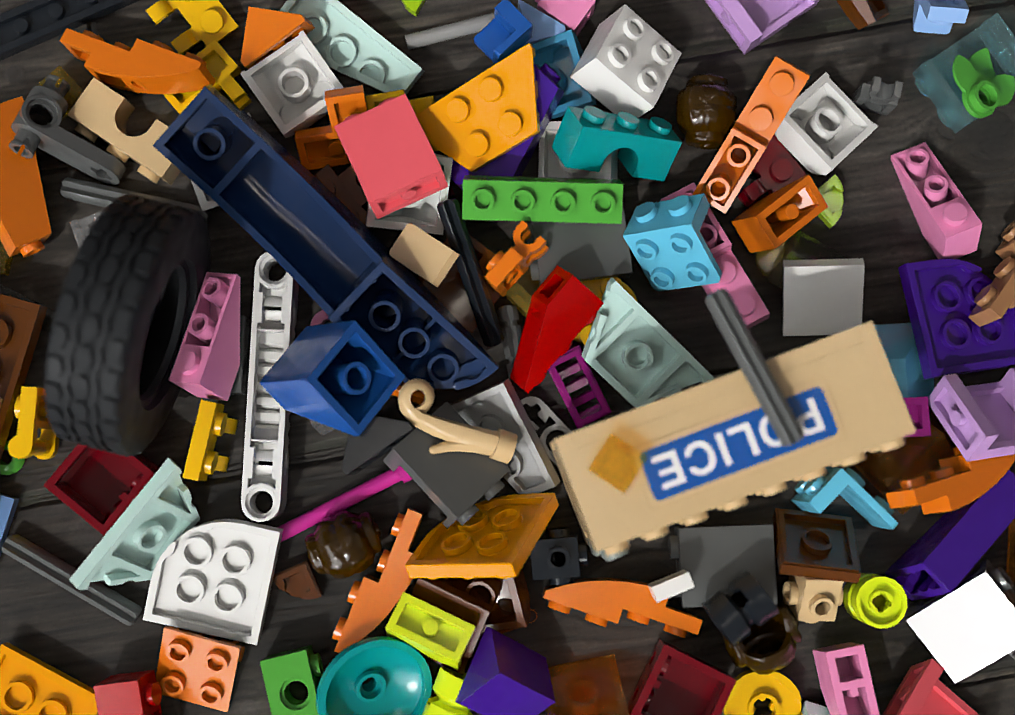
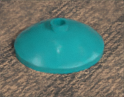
[316,636,432,715]

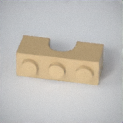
[67,77,181,185]

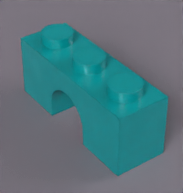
[551,106,682,181]

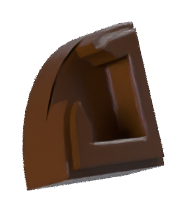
[273,560,323,600]

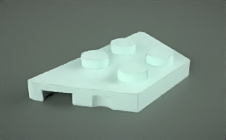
[581,277,714,408]
[69,458,200,590]

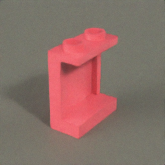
[334,94,448,220]
[882,658,979,715]

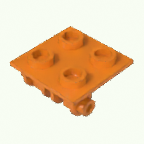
[156,626,245,713]

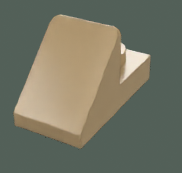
[389,223,459,287]

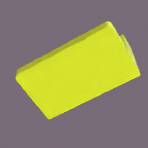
[385,592,475,670]

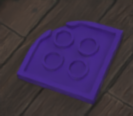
[898,259,1015,379]

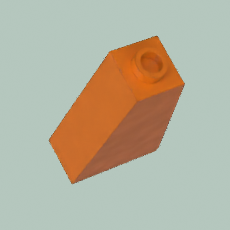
[0,96,52,257]

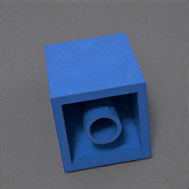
[259,320,405,436]

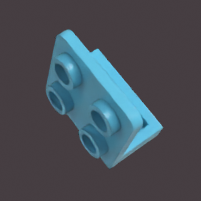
[623,193,722,291]
[791,467,898,530]

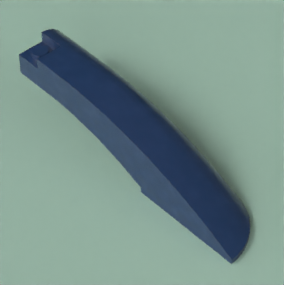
[152,84,499,390]

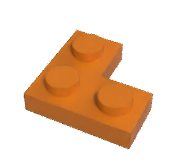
[295,85,368,170]

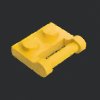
[8,386,59,460]

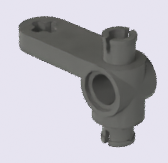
[9,74,126,185]

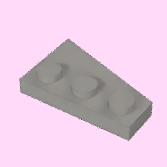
[450,378,561,494]

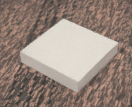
[782,258,865,336]

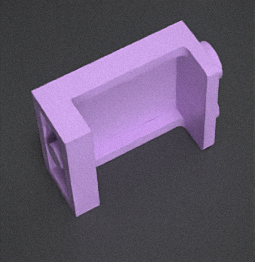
[705,0,819,55]
[928,368,1015,462]

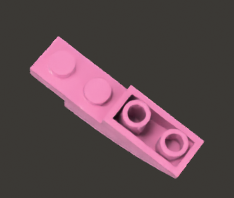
[660,182,770,329]

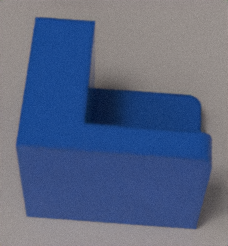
[474,0,533,64]

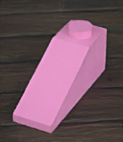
[812,642,880,715]

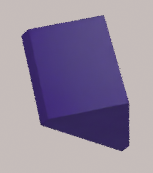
[455,627,556,715]

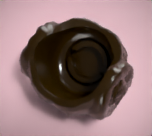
[676,73,737,150]
[304,510,382,579]
[721,603,802,675]

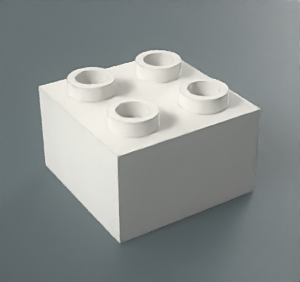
[570,4,682,118]

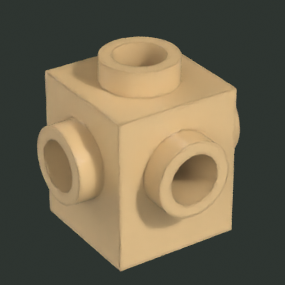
[782,575,844,624]

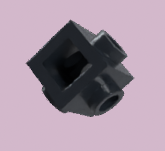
[531,527,588,585]

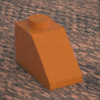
[731,175,828,253]

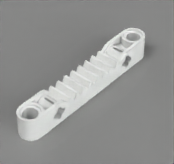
[241,252,299,522]

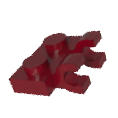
[737,135,807,208]

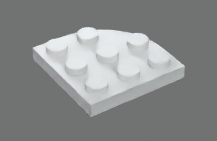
[143,519,283,645]

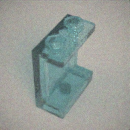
[912,12,1015,134]

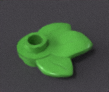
[952,48,1015,118]

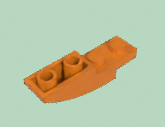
[60,28,216,94]
[692,55,810,214]
[885,446,1015,515]
[332,508,425,653]
[542,578,703,638]

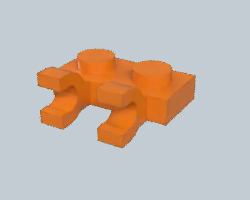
[485,220,549,297]

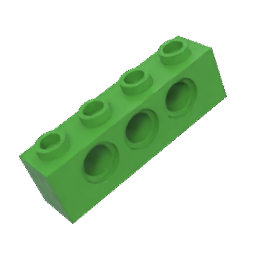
[462,175,623,224]
[260,645,324,715]

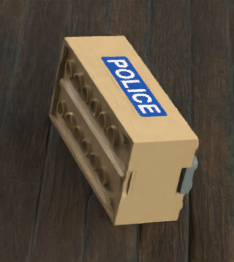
[549,321,916,561]

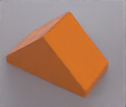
[240,7,315,69]

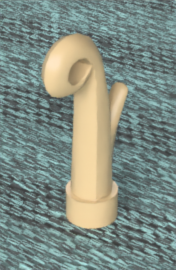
[398,378,518,464]

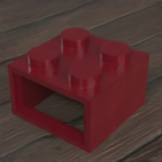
[43,443,159,536]
[625,639,737,715]

